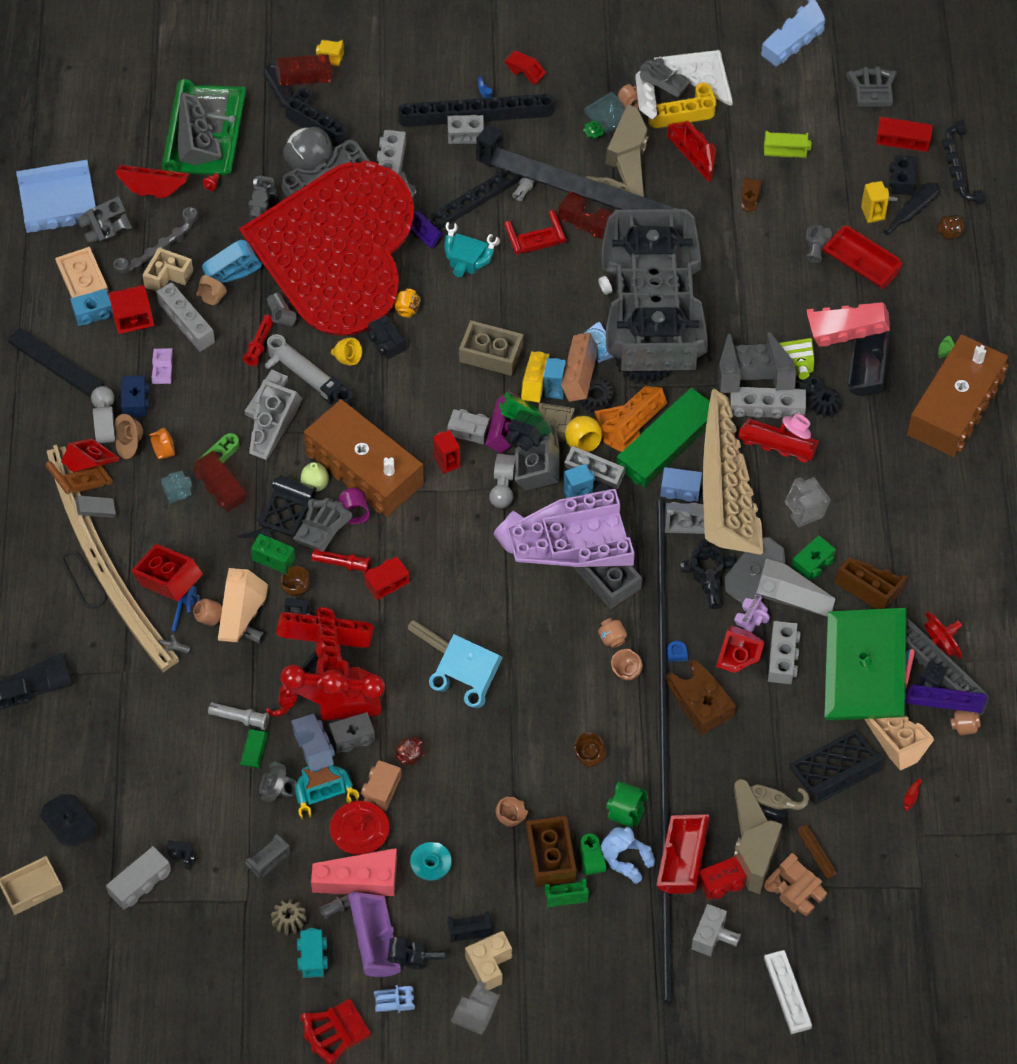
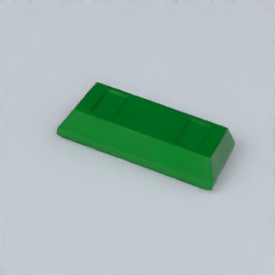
[240,729,269,768]

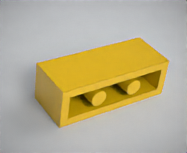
[521,352,550,402]

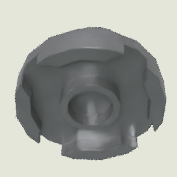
[259,762,297,802]

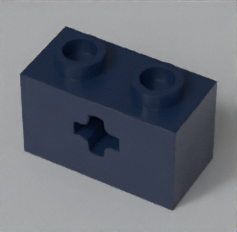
[121,376,150,417]

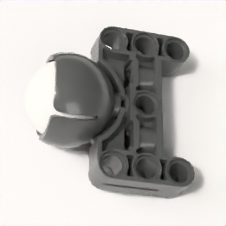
[282,127,369,197]

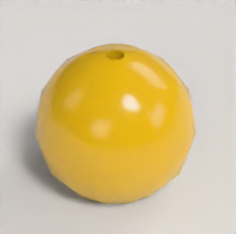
[565,416,602,452]

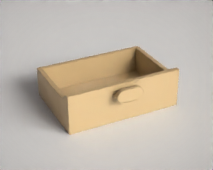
[0,856,63,915]

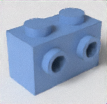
[660,467,702,502]

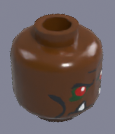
[937,215,964,239]

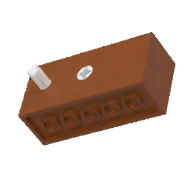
[907,334,1009,457]
[304,399,424,517]

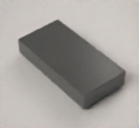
[75,496,116,518]

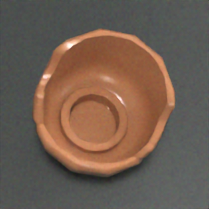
[611,649,643,680]
[496,796,528,827]

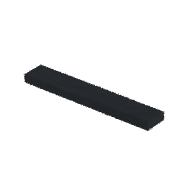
[8,327,104,398]

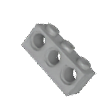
[377,130,406,176]
[768,621,800,684]

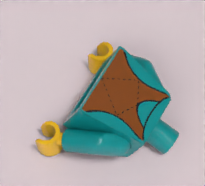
[295,765,359,819]

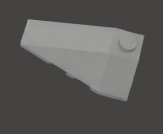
[249,380,303,461]
[755,558,835,617]

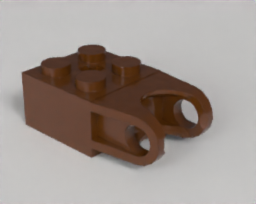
[666,660,736,736]

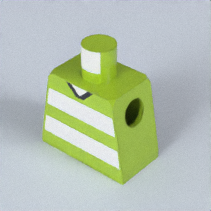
[779,338,814,379]

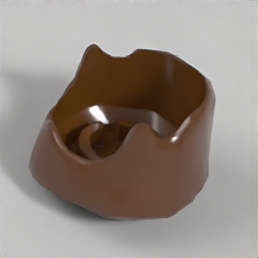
[574,731,607,767]

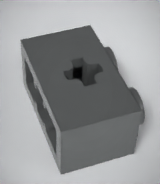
[329,712,375,753]

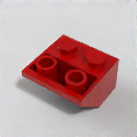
[108,285,154,334]

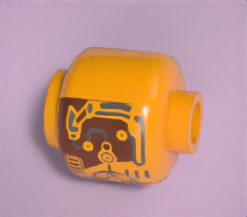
[395,289,420,317]

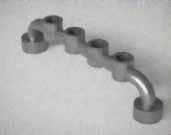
[114,207,198,275]

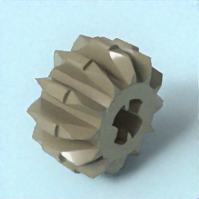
[271,899,307,935]

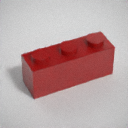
[876,117,933,152]

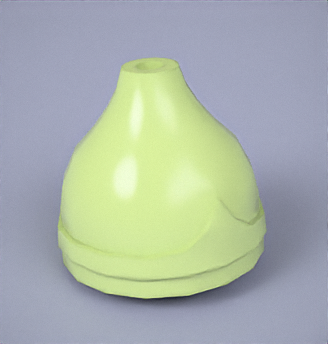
[301,462,329,492]

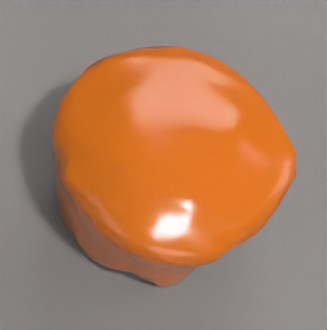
[150,427,175,459]

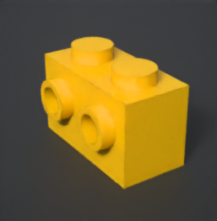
[861,181,889,223]

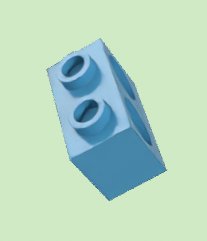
[544,358,566,399]

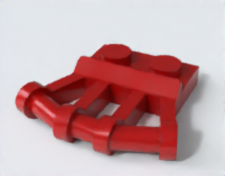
[300,999,371,1064]

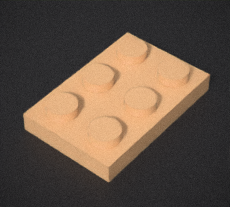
[55,247,108,298]

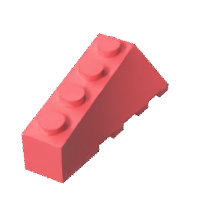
[807,302,890,347]

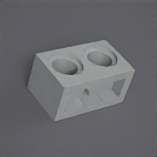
[448,115,483,144]

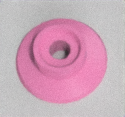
[782,413,811,439]

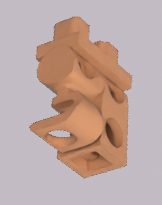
[764,853,827,916]

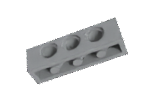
[157,282,215,352]
[729,387,806,419]

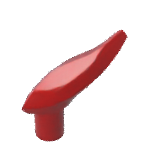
[903,779,922,811]

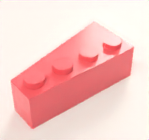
[311,848,397,896]

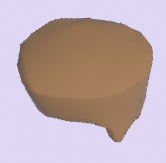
[196,275,227,305]

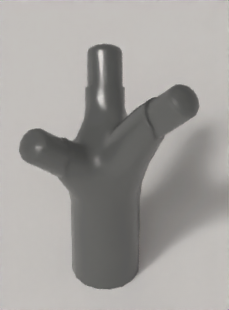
[158,635,190,654]

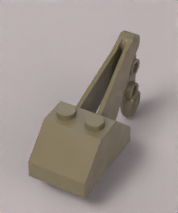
[586,104,648,197]
[734,779,809,894]

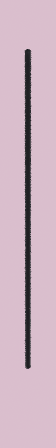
[657,500,672,1003]

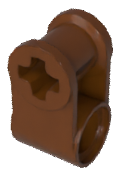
[741,178,761,212]

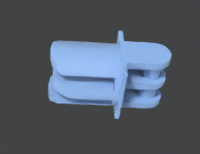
[374,985,415,1013]

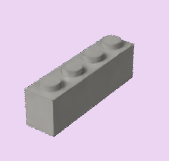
[665,502,705,534]

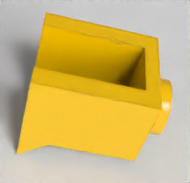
[316,40,344,66]

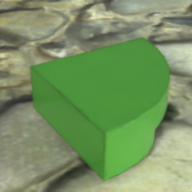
[938,336,955,358]

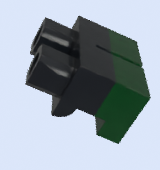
[505,410,552,451]

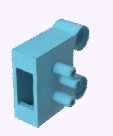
[429,634,503,709]

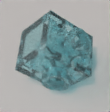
[161,471,192,503]

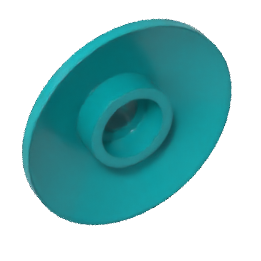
[411,842,451,881]

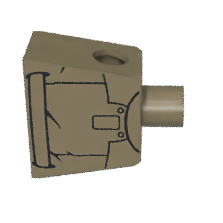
[539,403,575,442]

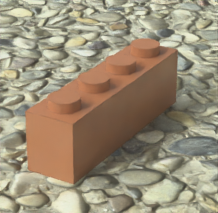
[561,333,598,402]

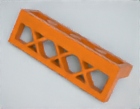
[601,386,667,444]

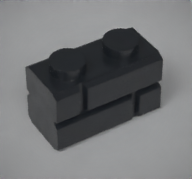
[367,315,406,359]

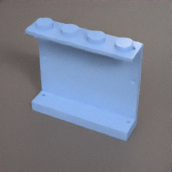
[16,160,96,233]

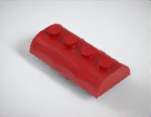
[822,225,903,290]
[739,418,819,462]
[656,814,710,894]

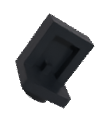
[284,597,312,615]

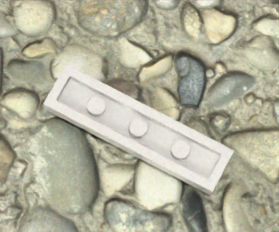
[635,71,657,119]
[764,950,812,1034]

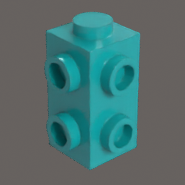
[297,928,328,978]

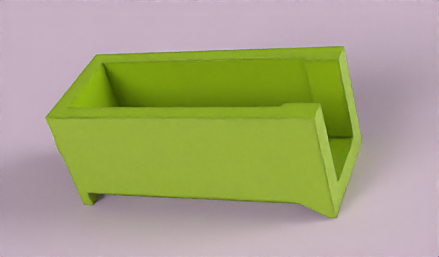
[764,131,811,158]

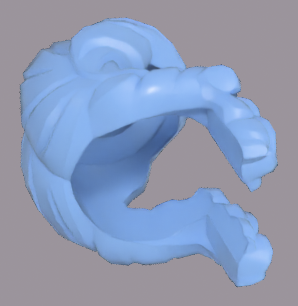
[601,827,656,884]

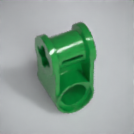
[580,834,606,875]

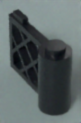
[257,475,317,538]

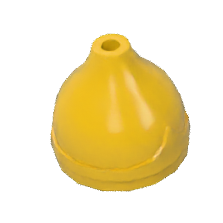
[331,337,362,366]

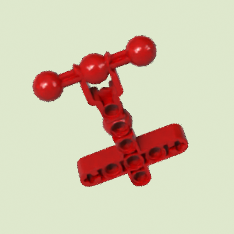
[276,607,385,699]

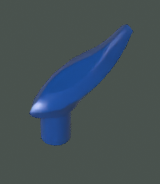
[478,76,492,98]

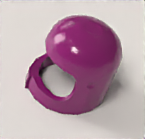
[339,488,369,524]

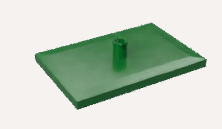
[825,608,907,720]

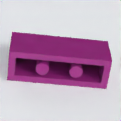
[485,391,521,453]

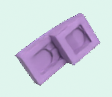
[152,348,173,384]

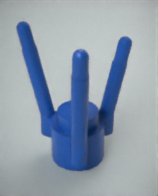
[172,586,200,632]

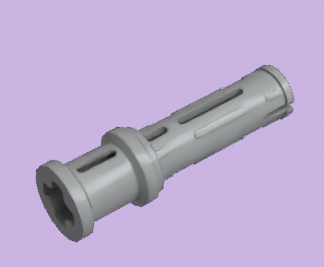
[208,702,270,730]

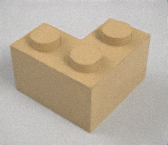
[143,248,193,292]
[465,931,512,993]

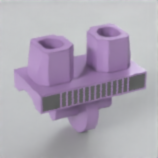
[734,595,770,633]

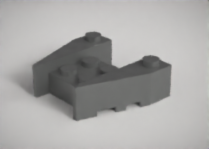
[718,332,796,393]

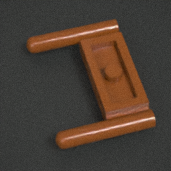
[46,461,113,494]

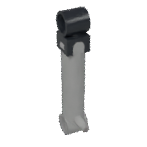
[265,334,353,407]

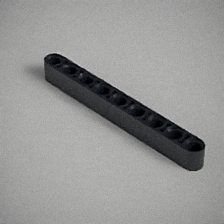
[398,94,554,127]

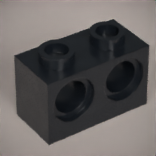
[476,124,503,168]
[889,155,916,195]

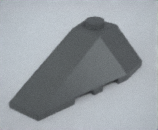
[178,92,221,165]

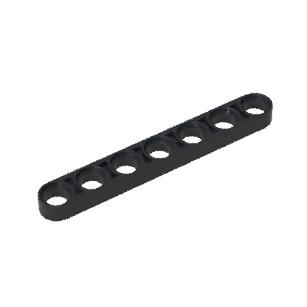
[430,170,524,230]

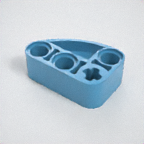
[202,240,262,283]

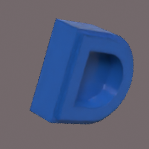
[667,641,688,662]

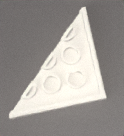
[654,50,733,106]

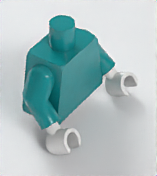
[444,222,500,277]

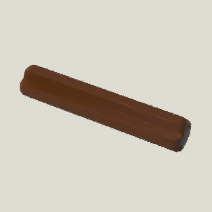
[797,825,836,879]

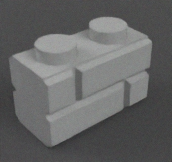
[447,409,490,444]

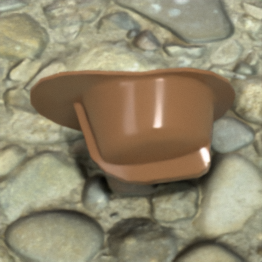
[114,414,143,459]

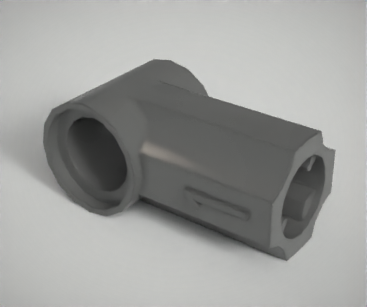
[267,293,296,327]

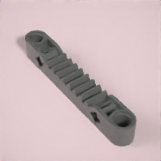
[906,618,989,716]

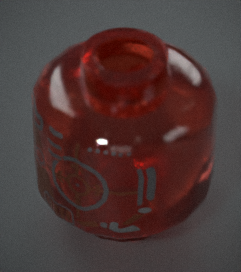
[394,736,424,766]

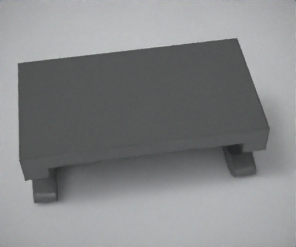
[245,834,291,879]

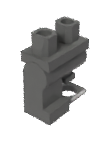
[249,176,278,221]
[77,196,132,243]

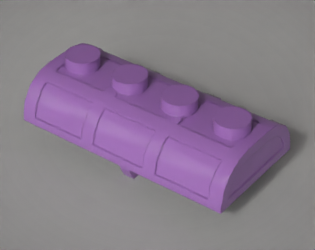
[348,892,401,977]

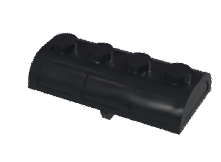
[847,323,892,396]

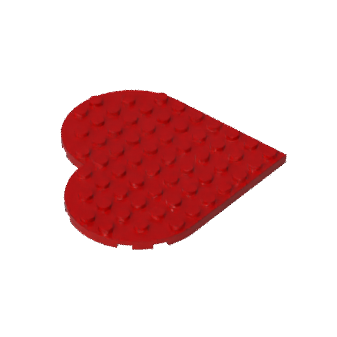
[239,161,414,336]

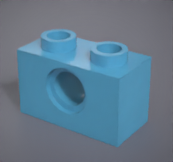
[70,289,113,326]
[564,464,595,498]

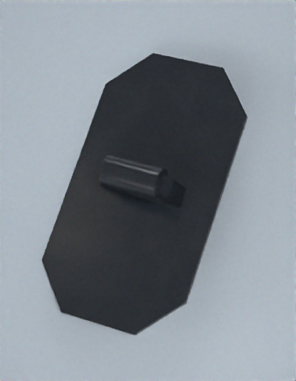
[40,794,98,847]

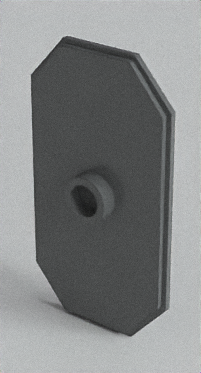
[725,537,785,603]

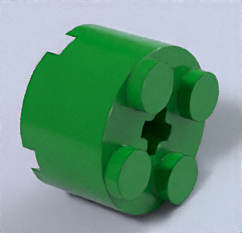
[606,781,648,829]

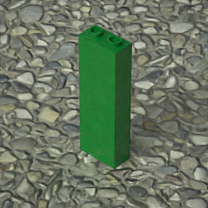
[616,388,710,489]

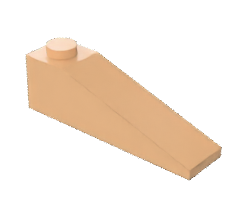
[218,568,268,642]
[864,716,934,770]

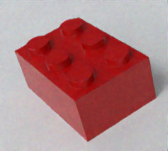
[131,544,203,602]

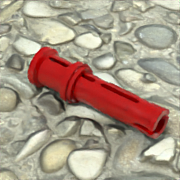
[242,315,274,366]
[312,549,371,574]

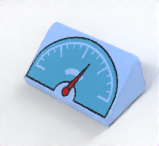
[583,322,613,363]

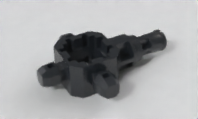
[680,539,735,609]

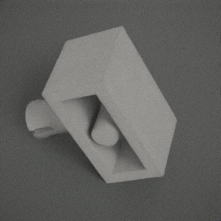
[692,904,741,957]

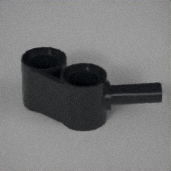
[387,937,447,969]

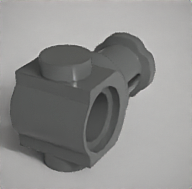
[805,224,832,263]

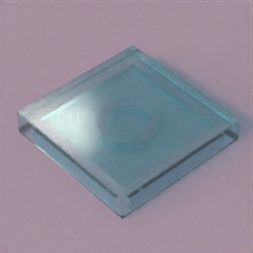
[584,92,625,134]

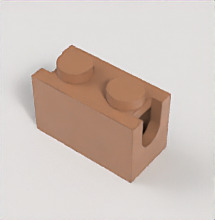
[361,760,401,811]

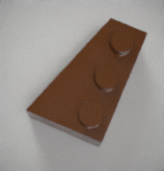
[834,557,908,609]

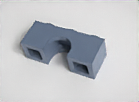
[291,713,335,772]

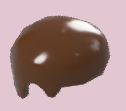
[280,566,310,596]

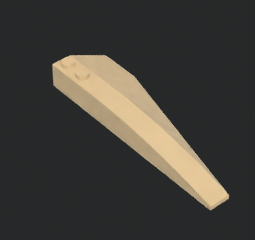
[703,389,763,555]

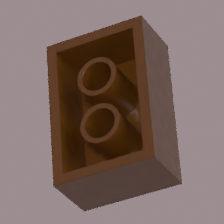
[526,816,576,887]

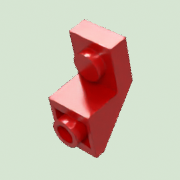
[504,50,546,84]

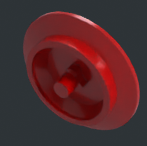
[924,612,963,659]
[330,801,389,855]

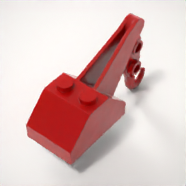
[266,667,381,721]

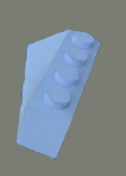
[761,0,825,66]

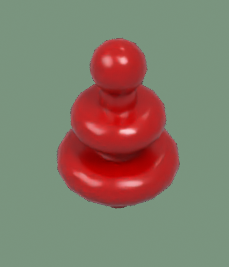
[203,173,219,191]

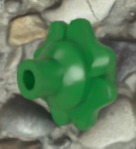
[583,121,605,139]

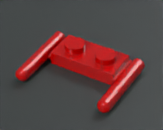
[504,210,567,255]

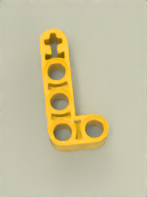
[649,83,716,128]

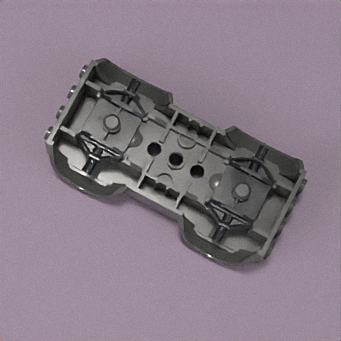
[601,209,708,371]

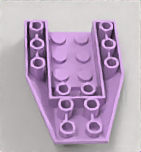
[507,489,634,567]

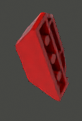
[667,120,716,182]
[115,164,190,198]

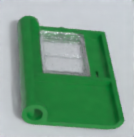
[161,79,246,175]

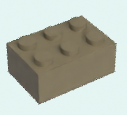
[459,320,523,376]

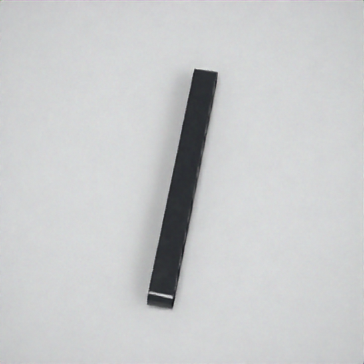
[489,147,677,210]

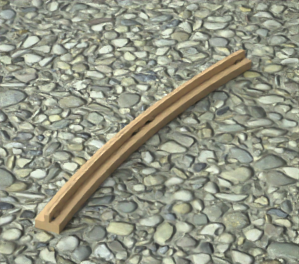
[47,445,179,672]

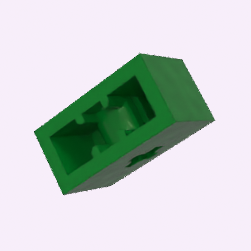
[251,534,295,574]
[791,535,836,581]

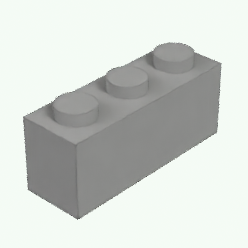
[565,446,625,489]
[106,846,171,910]

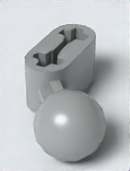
[91,386,116,443]
[489,454,515,509]

